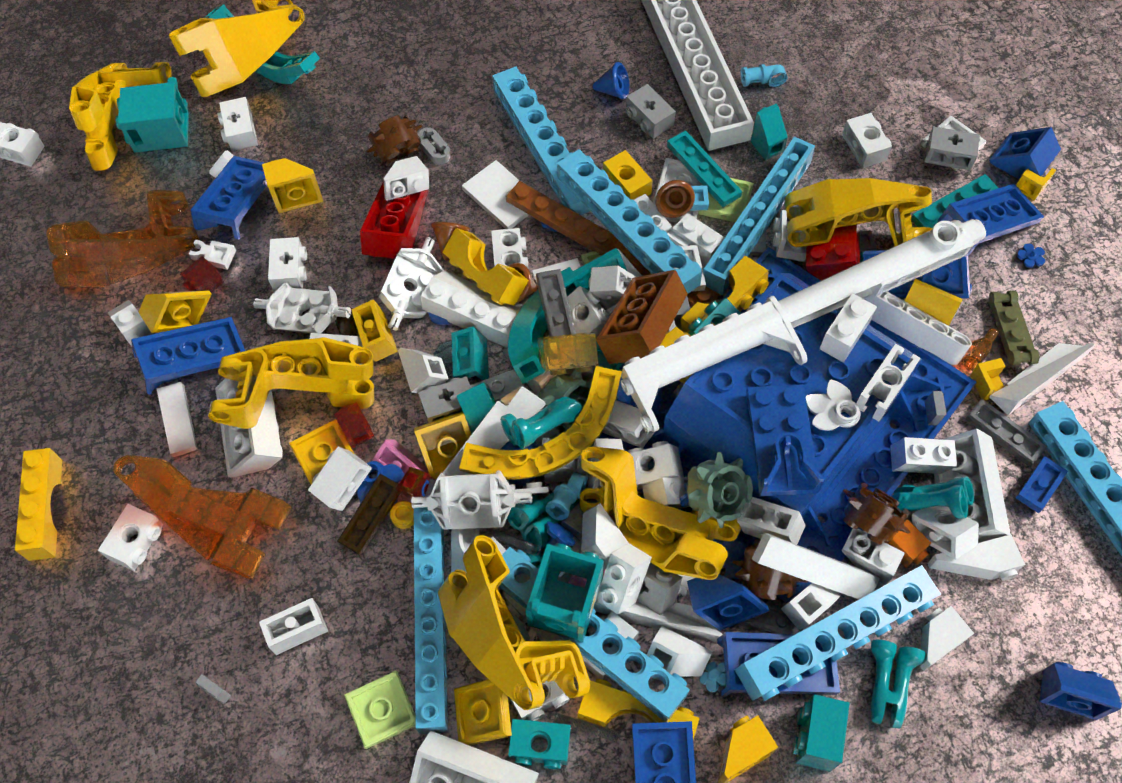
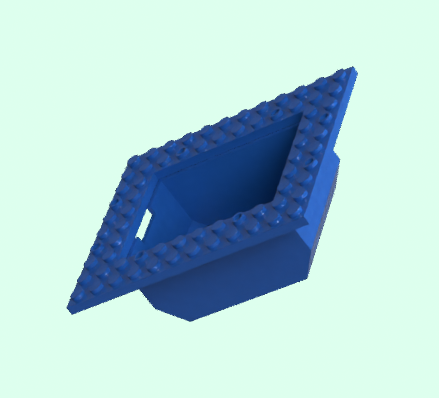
[591,247,976,603]

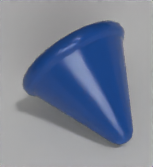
[592,62,630,100]

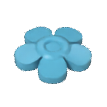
[700,662,726,692]

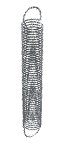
[482,528,541,556]
[545,712,627,742]

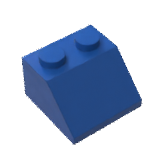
[989,127,1061,180]
[687,574,769,631]
[1039,662,1122,720]

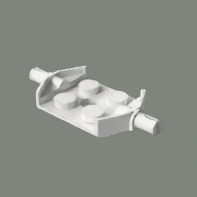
[379,237,444,330]
[253,282,351,334]
[411,470,532,529]

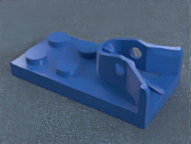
[190,156,267,240]
[938,184,1044,256]
[863,250,972,299]
[131,317,245,395]
[746,384,824,496]
[717,632,840,697]
[632,721,696,783]

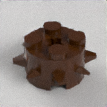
[366,115,423,167]
[843,483,910,545]
[732,538,808,600]

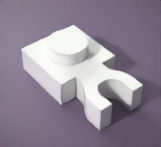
[189,240,236,270]

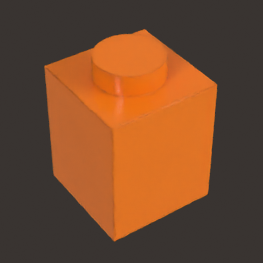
[885,519,932,568]

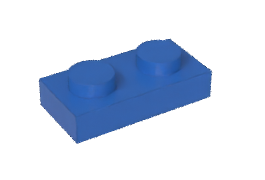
[1015,456,1068,513]

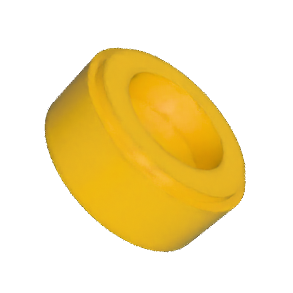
[390,501,414,529]

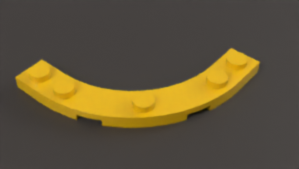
[459,366,622,480]

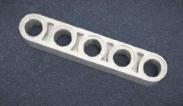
[862,291,972,365]

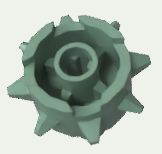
[538,368,593,433]
[687,452,753,528]

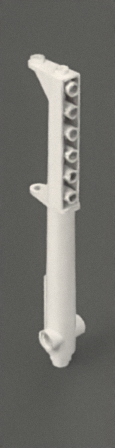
[621,219,986,432]

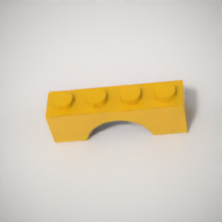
[442,228,529,306]
[681,256,769,333]
[15,448,62,561]
[578,679,700,740]

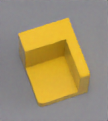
[1016,168,1056,201]
[970,358,1006,400]

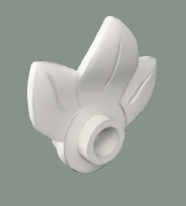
[806,379,861,431]

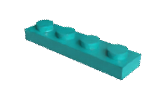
[667,130,742,207]
[911,174,998,229]

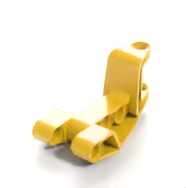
[169,0,305,97]
[69,62,172,171]
[785,178,932,247]
[208,337,374,429]
[579,447,741,580]
[438,535,590,710]

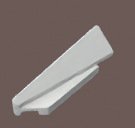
[989,343,1095,415]
[443,386,546,476]
[594,601,723,642]

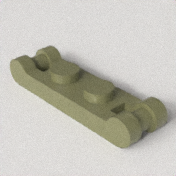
[989,290,1040,366]

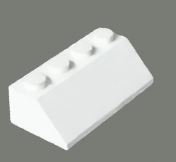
[421,270,523,348]
[215,377,283,478]
[934,428,1010,543]
[410,731,539,783]

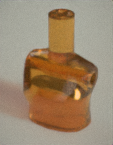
[962,328,999,371]

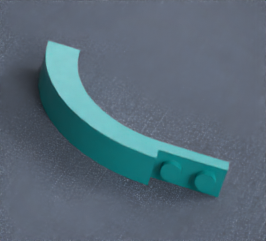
[204,4,320,84]
[508,248,627,384]

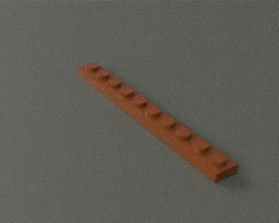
[506,181,720,308]

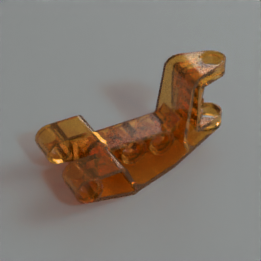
[46,190,199,287]
[113,455,292,580]

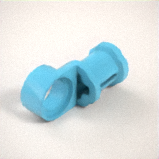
[740,64,788,87]
[546,472,587,520]

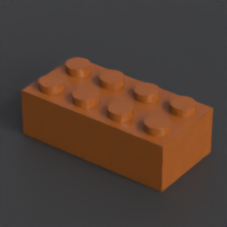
[596,270,688,364]

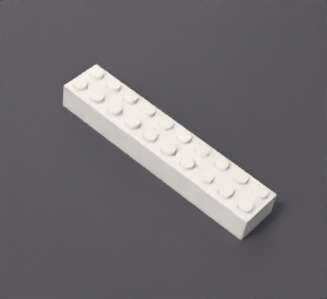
[641,0,754,151]

